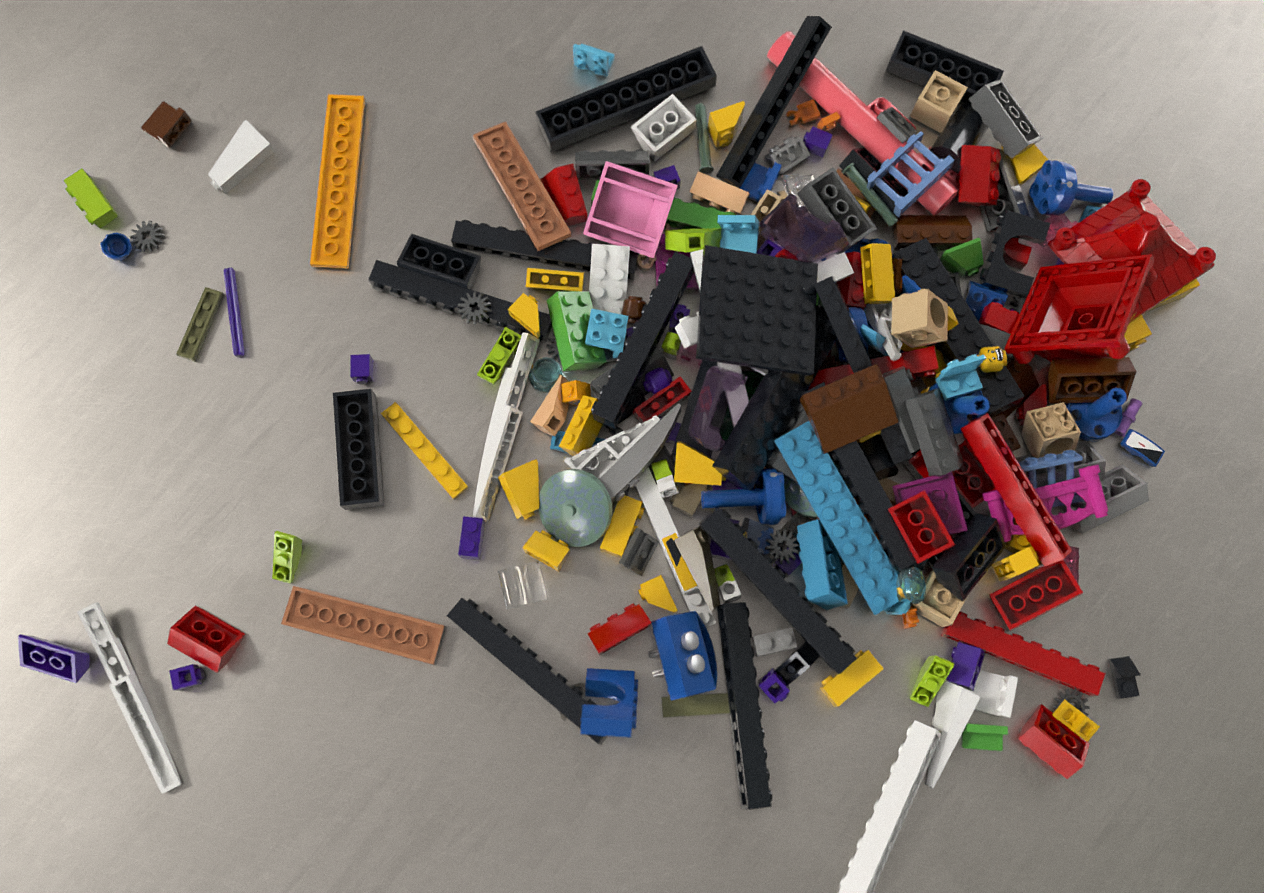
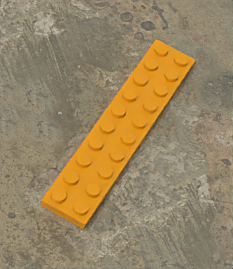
[310,94,365,269]

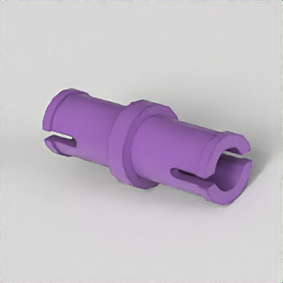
[1114,398,1143,437]

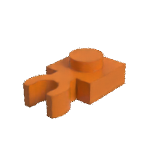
[786,99,820,126]
[817,112,840,131]
[902,607,919,629]

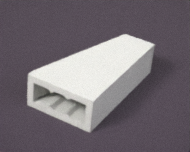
[208,120,275,194]

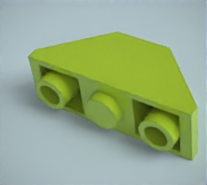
[665,228,721,252]
[477,327,522,385]
[272,531,302,584]
[910,655,954,707]

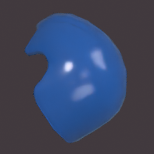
[100,232,132,261]

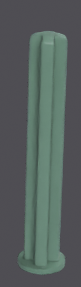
[695,103,714,174]
[842,163,898,226]

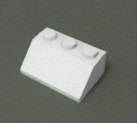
[631,94,697,162]

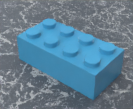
[797,519,848,610]

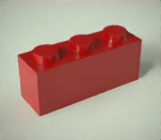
[633,376,692,423]

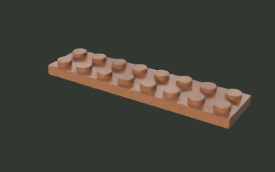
[473,121,571,251]
[281,586,445,665]

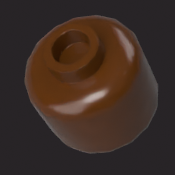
[622,296,647,323]

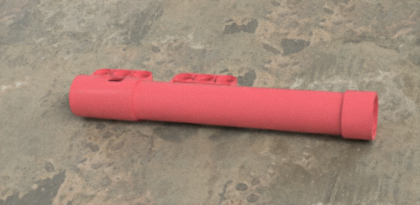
[767,31,960,216]

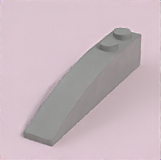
[599,403,681,503]

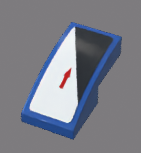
[1120,429,1165,467]

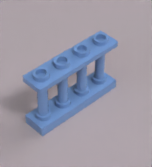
[867,131,954,217]
[1018,450,1084,507]

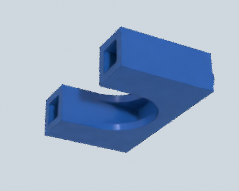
[581,668,638,737]

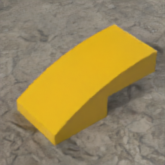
[1052,699,1100,742]

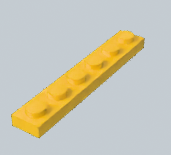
[381,402,469,500]

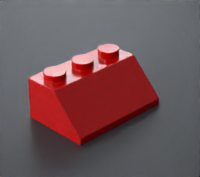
[958,145,1001,206]
[540,163,588,227]
[837,252,866,311]
[953,440,996,509]
[888,490,955,563]
[588,603,652,655]
[167,605,245,673]
[1018,704,1090,779]

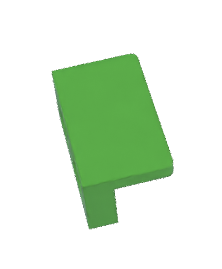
[962,724,1008,751]

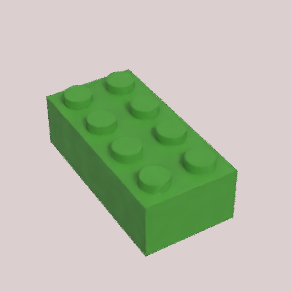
[546,291,607,371]

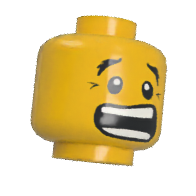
[977,346,1007,373]

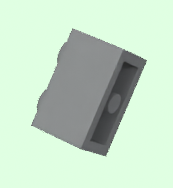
[751,628,797,657]

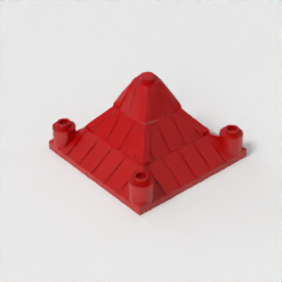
[1047,179,1216,323]
[1004,254,1157,364]

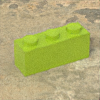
[63,168,119,229]

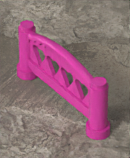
[983,464,1108,542]

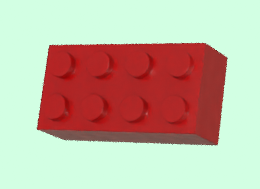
[989,560,1083,632]

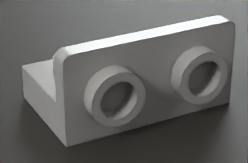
[765,135,810,175]

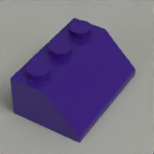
[18,634,90,683]

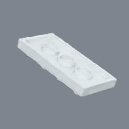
[589,244,630,315]

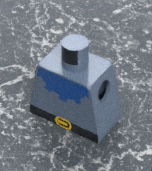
[742,518,784,554]

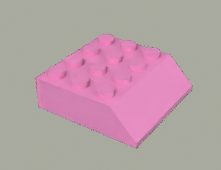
[583,161,678,258]

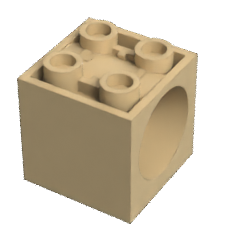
[910,70,968,133]
[891,289,948,348]
[1021,402,1081,458]
[910,570,967,627]

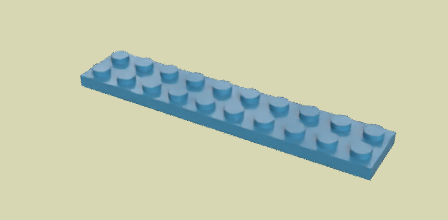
[774,421,910,615]

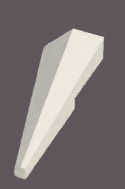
[864,302,902,361]
[564,415,660,479]
[925,681,980,788]

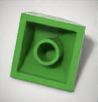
[940,238,984,277]

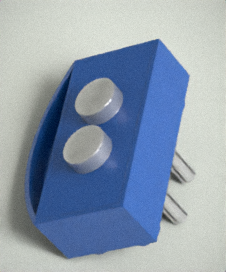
[648,611,717,701]

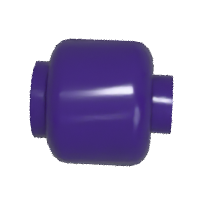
[643,367,673,395]

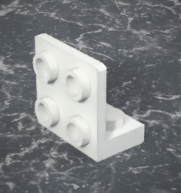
[968,670,1018,718]

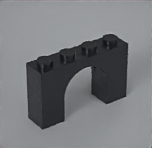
[979,210,1051,298]

